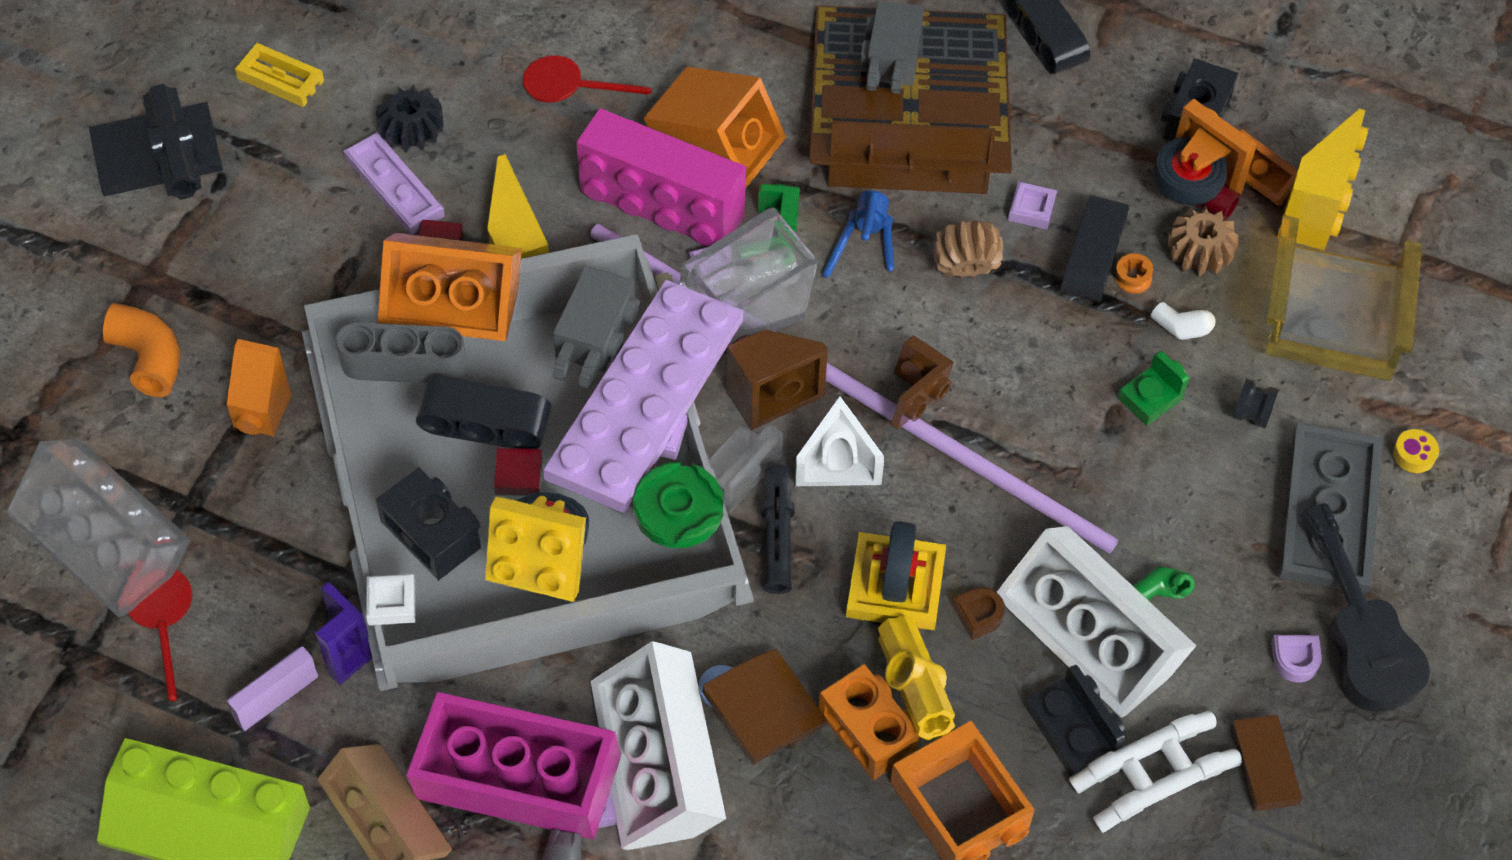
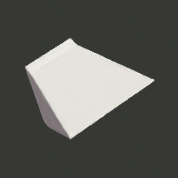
[795,396,884,486]

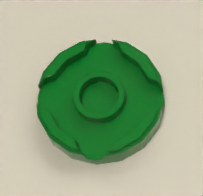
[633,462,723,548]

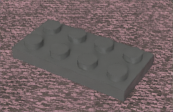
[1279,423,1383,594]

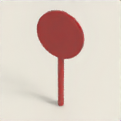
[523,55,652,103]
[124,567,193,701]

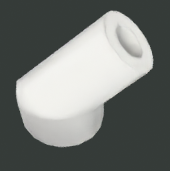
[1150,302,1215,340]

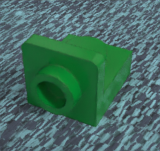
[758,184,800,251]
[1117,350,1189,426]

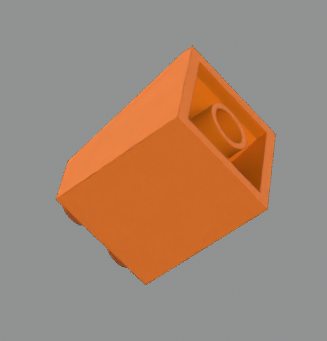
[644,67,786,189]

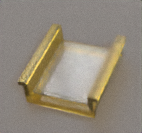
[1265,215,1422,381]

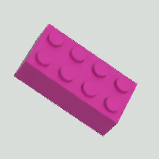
[577,108,746,246]
[406,692,622,840]

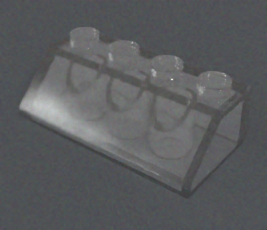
[7,438,191,617]

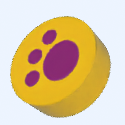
[1393,429,1439,473]

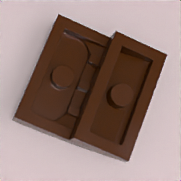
[702,649,828,766]

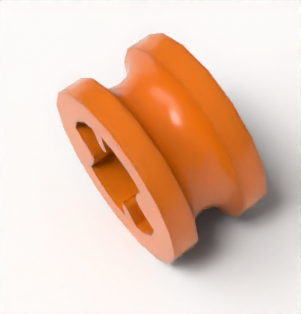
[1115,253,1154,294]

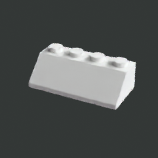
[997,526,1196,718]
[590,641,726,850]

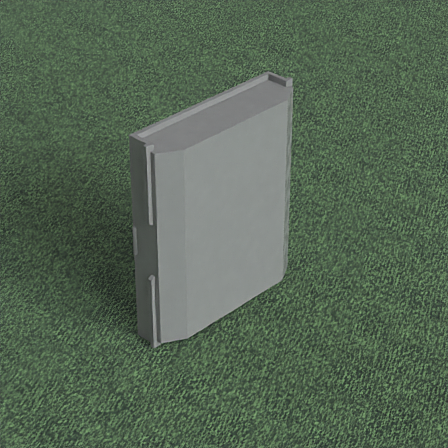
[302,234,754,691]

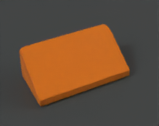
[1241,129,1297,207]

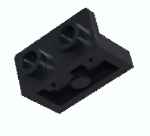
[1024,664,1125,777]

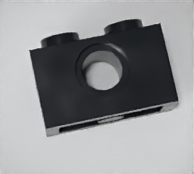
[1161,58,1239,141]
[376,467,481,581]

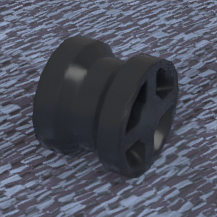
[1233,378,1279,429]

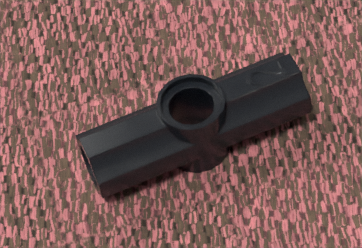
[143,84,202,200]

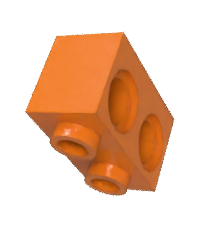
[819,664,920,781]

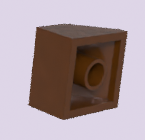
[727,329,828,431]

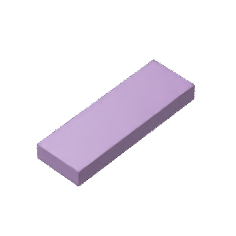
[344,132,445,235]

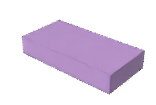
[227,646,318,731]

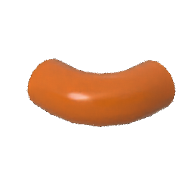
[103,303,181,397]

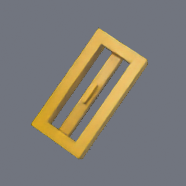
[235,43,324,107]

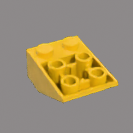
[1277,108,1369,250]

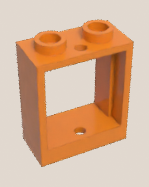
[890,721,1035,860]

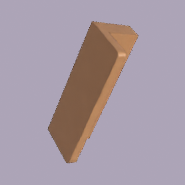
[317,744,452,860]

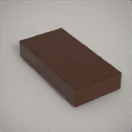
[1230,714,1303,811]

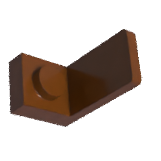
[890,335,954,430]

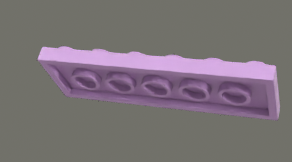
[544,280,743,514]

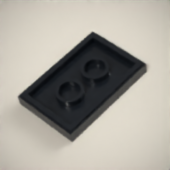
[89,102,223,197]

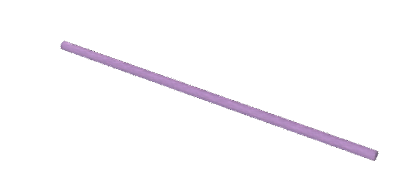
[590,224,1118,554]

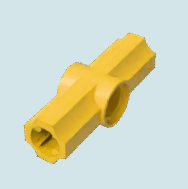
[878,615,955,740]

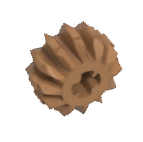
[1167,206,1239,277]
[933,220,1004,279]

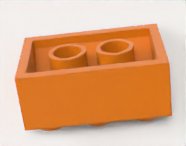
[377,233,522,341]

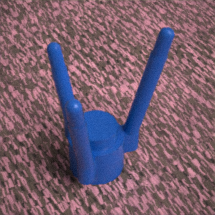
[823,191,894,278]

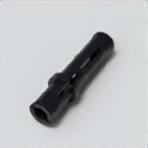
[760,464,795,594]

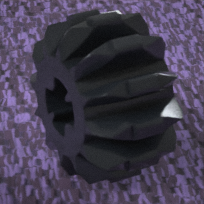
[376,84,444,153]

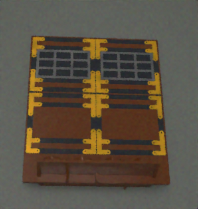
[810,5,1012,194]

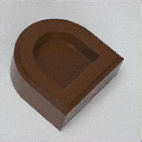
[951,587,1005,640]

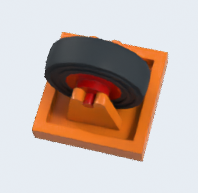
[1153,99,1257,205]

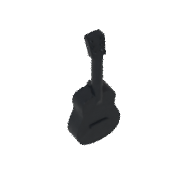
[1300,503,1430,712]

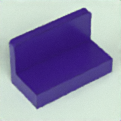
[316,582,372,685]

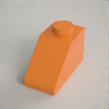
[227,339,292,436]

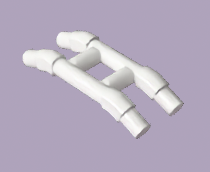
[1069,711,1242,833]

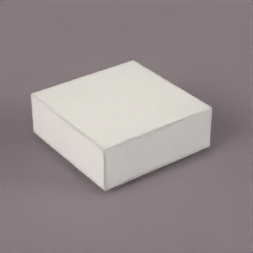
[366,574,415,625]

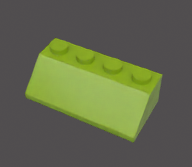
[97,738,310,860]

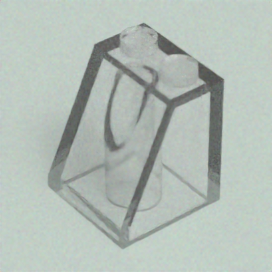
[678,207,818,345]

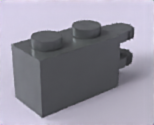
[861,1,924,94]
[552,266,640,389]

